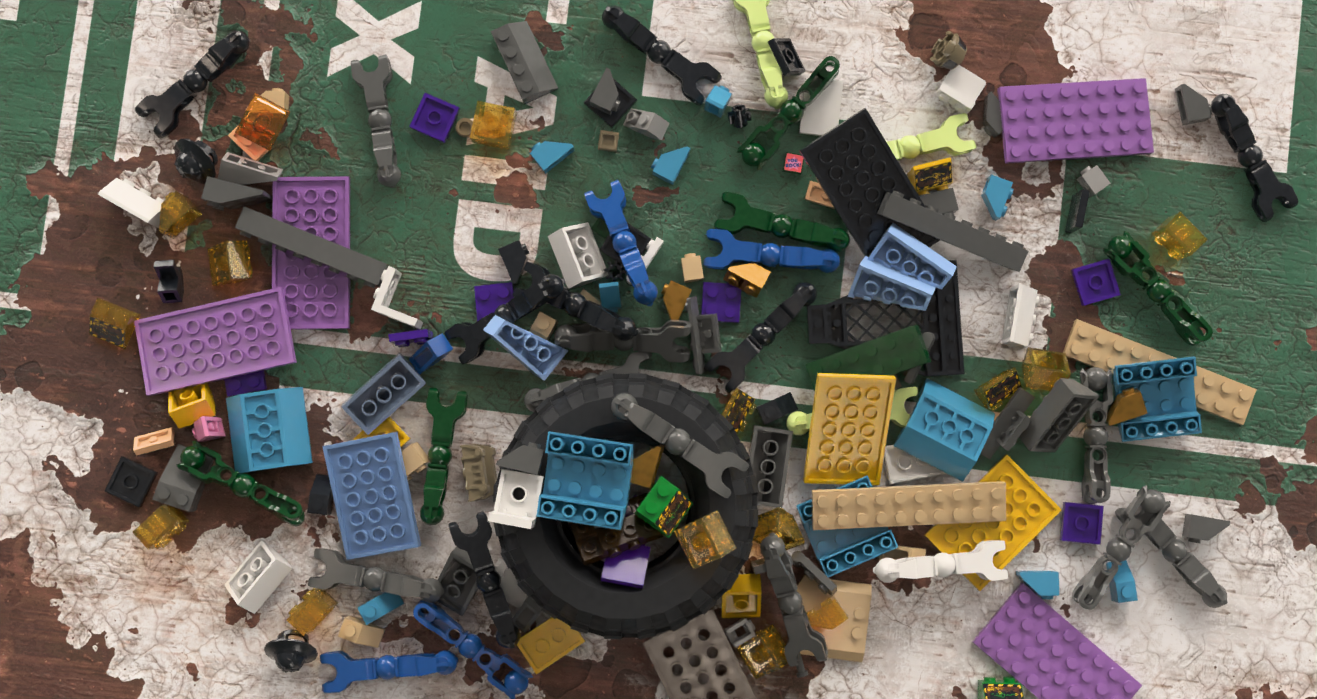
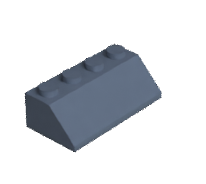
[341,353,426,435]

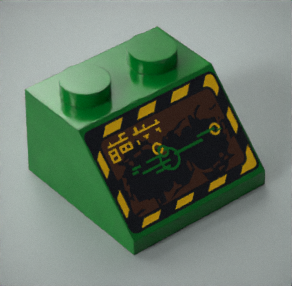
[634,476,693,538]
[978,677,1024,699]

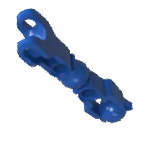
[584,180,658,307]
[703,229,840,273]
[413,600,533,699]
[320,650,458,693]

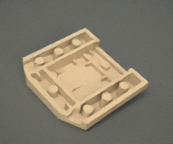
[797,575,872,662]

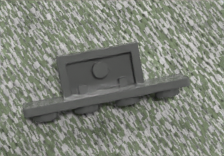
[685,296,722,374]
[981,387,1035,459]

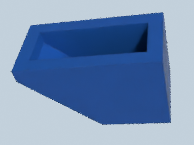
[409,333,453,375]

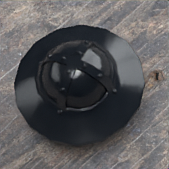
[174,139,218,184]
[264,629,318,673]

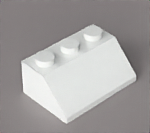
[98,178,172,228]
[548,222,608,289]
[1001,284,1039,348]
[225,540,292,614]

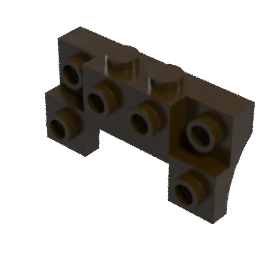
[569,493,663,566]

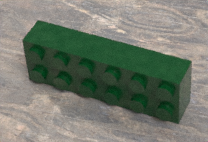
[805,325,931,391]

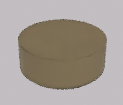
[456,118,475,138]

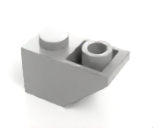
[623,108,670,140]

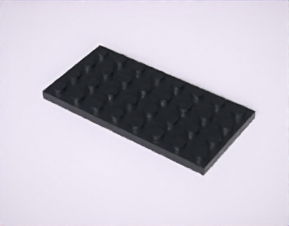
[799,108,940,257]

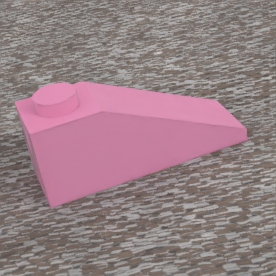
[192,416,226,442]

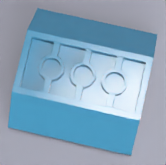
[1113,356,1202,442]
[894,378,995,482]
[226,387,313,474]
[536,431,633,530]
[796,475,899,577]

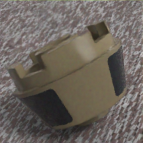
[930,31,967,70]

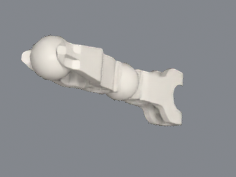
[873,540,1008,583]

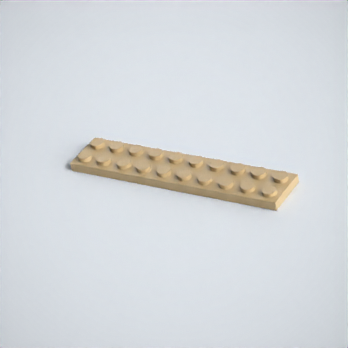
[1062,319,1257,425]
[812,481,1006,530]

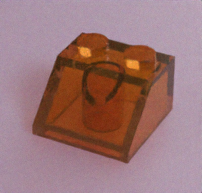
[235,93,291,151]

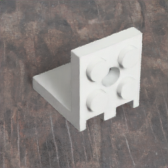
[371,266,423,330]
[488,469,544,529]

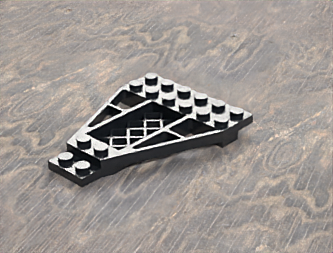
[807,260,965,377]

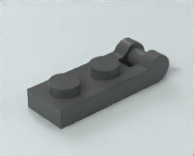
[903,332,936,384]
[792,551,837,596]

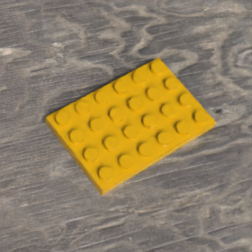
[803,373,896,485]
[924,454,1062,591]

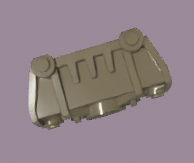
[460,444,497,502]

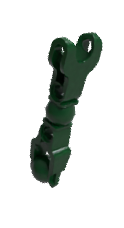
[737,56,840,171]
[714,192,850,252]
[1103,231,1213,346]
[420,387,468,526]
[176,441,305,527]

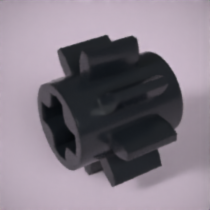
[728,104,752,128]
[603,259,626,282]

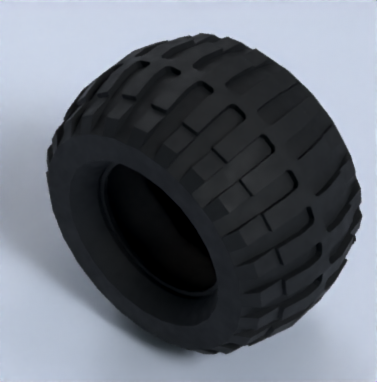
[493,373,759,640]

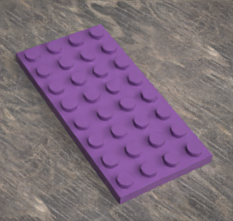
[998,78,1154,163]
[272,176,350,330]
[134,287,297,396]
[972,583,1142,699]

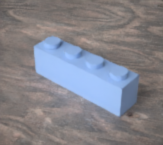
[867,223,957,290]
[847,256,936,311]
[483,315,568,381]

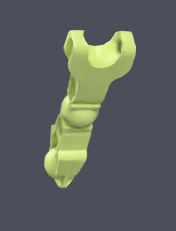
[733,0,788,109]
[887,113,977,161]
[786,387,918,436]

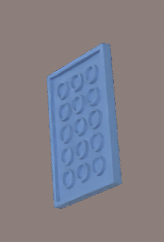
[322,432,421,560]

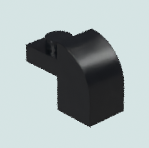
[154,260,184,303]

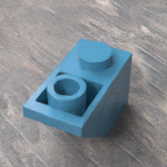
[981,175,1014,221]

